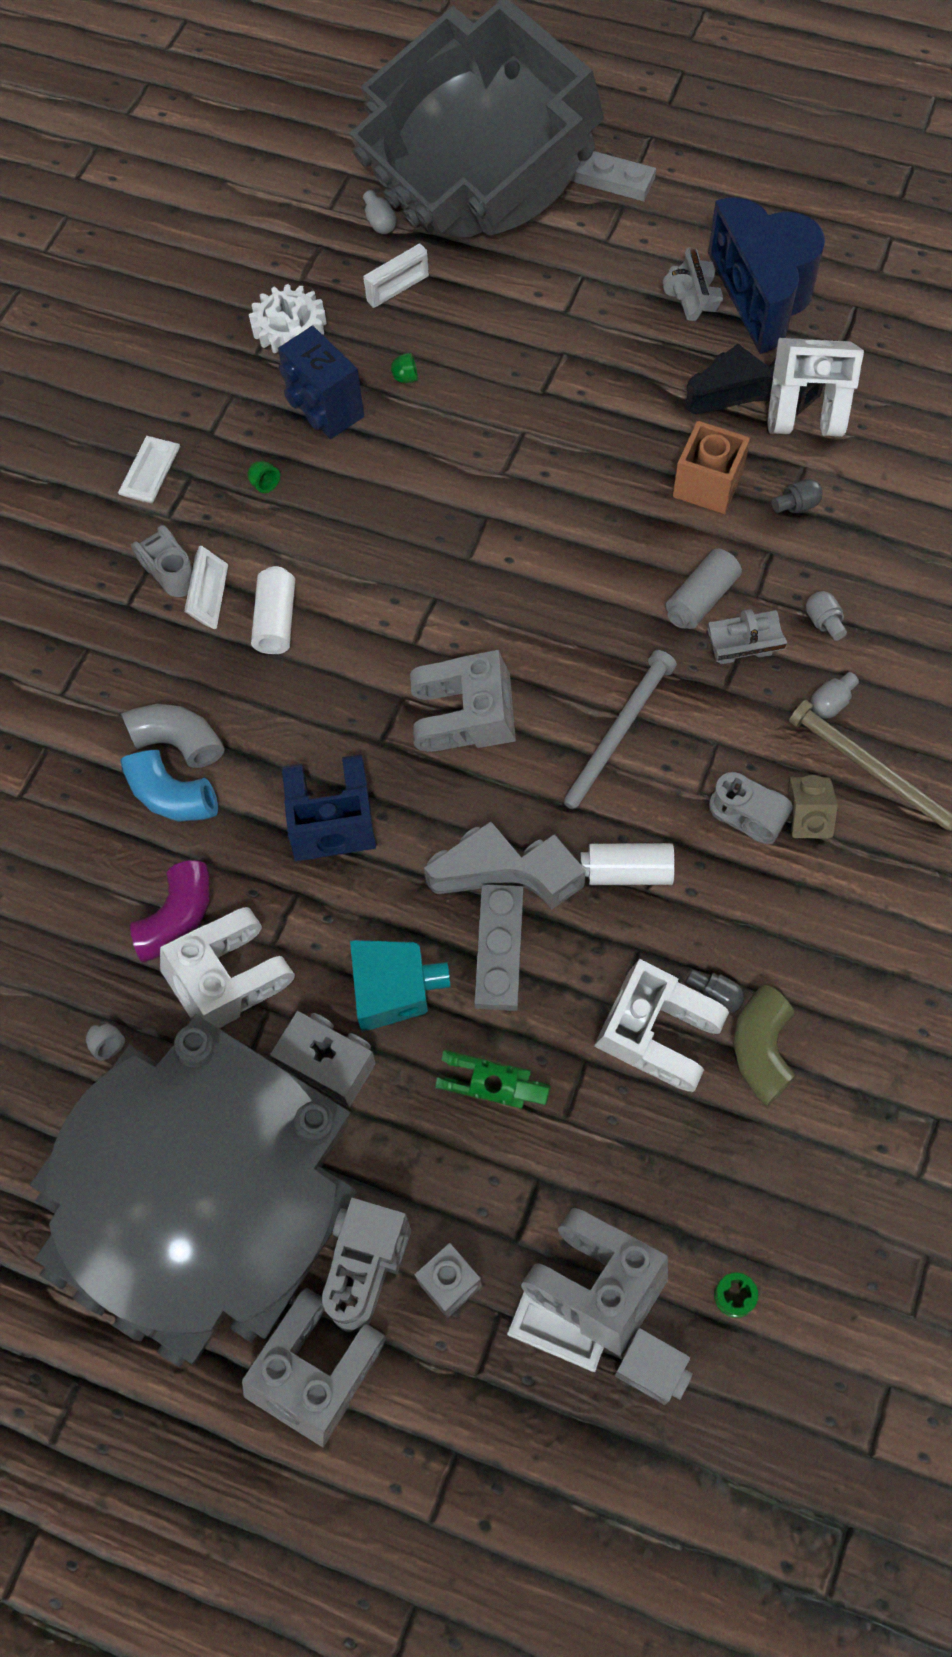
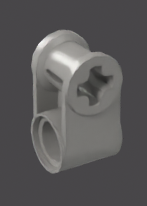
[131,524,193,597]
[709,772,793,844]

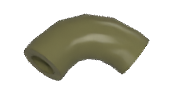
[733,984,797,1106]

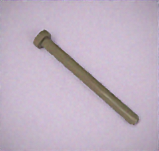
[789,699,952,831]

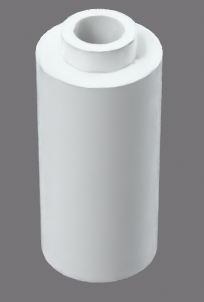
[251,566,295,654]
[580,843,674,885]

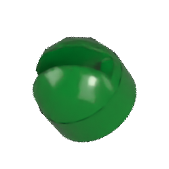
[391,352,418,383]
[248,461,280,493]

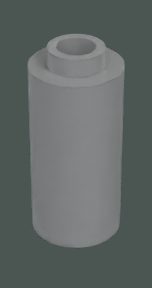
[666,548,742,629]

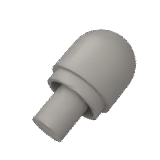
[363,190,397,234]
[806,591,847,641]
[810,672,859,719]

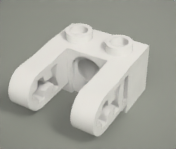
[768,338,864,437]
[160,907,295,1028]
[594,959,729,1092]

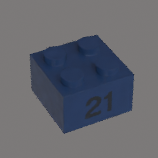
[278,325,364,439]

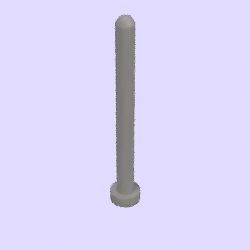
[564,650,677,809]

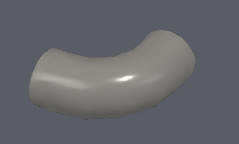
[121,703,224,768]

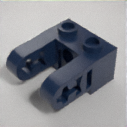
[282,754,376,862]

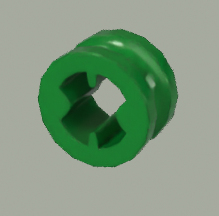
[714,1272,758,1318]

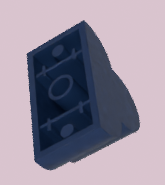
[708,197,825,354]

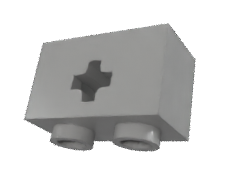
[270,1011,376,1108]

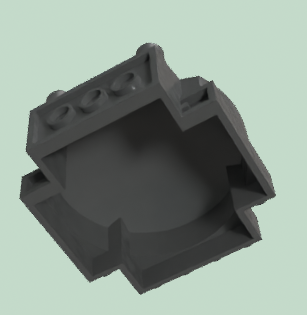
[349,0,605,237]
[30,1014,357,1368]

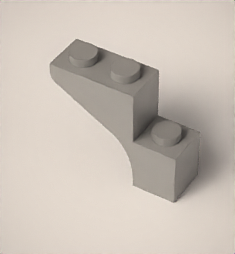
[424,822,586,910]

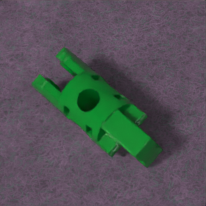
[435,1050,551,1109]

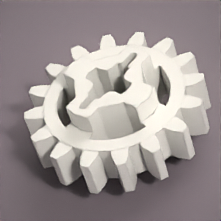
[249,284,327,353]

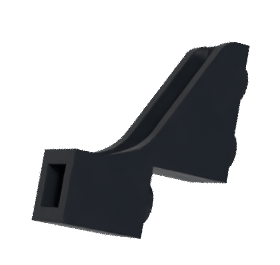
[685,343,824,416]

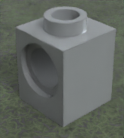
[414,1243,482,1318]
[615,1328,693,1405]

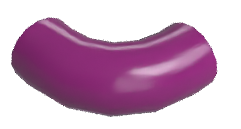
[130,860,209,963]

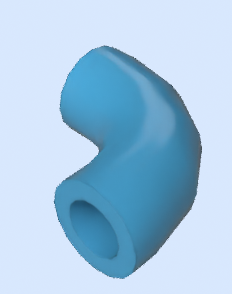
[120,750,218,822]

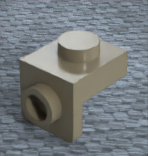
[788,775,838,838]

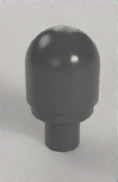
[771,479,823,513]
[685,969,744,1014]

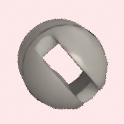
[86,1022,125,1060]

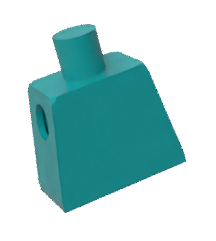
[350,940,451,1031]

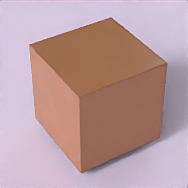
[673,420,751,514]

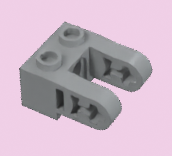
[410,650,516,752]
[322,1197,411,1332]
[521,1208,668,1357]
[242,1288,386,1448]

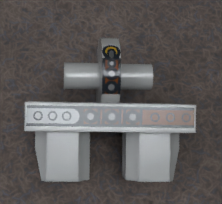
[662,247,723,321]
[707,609,787,664]

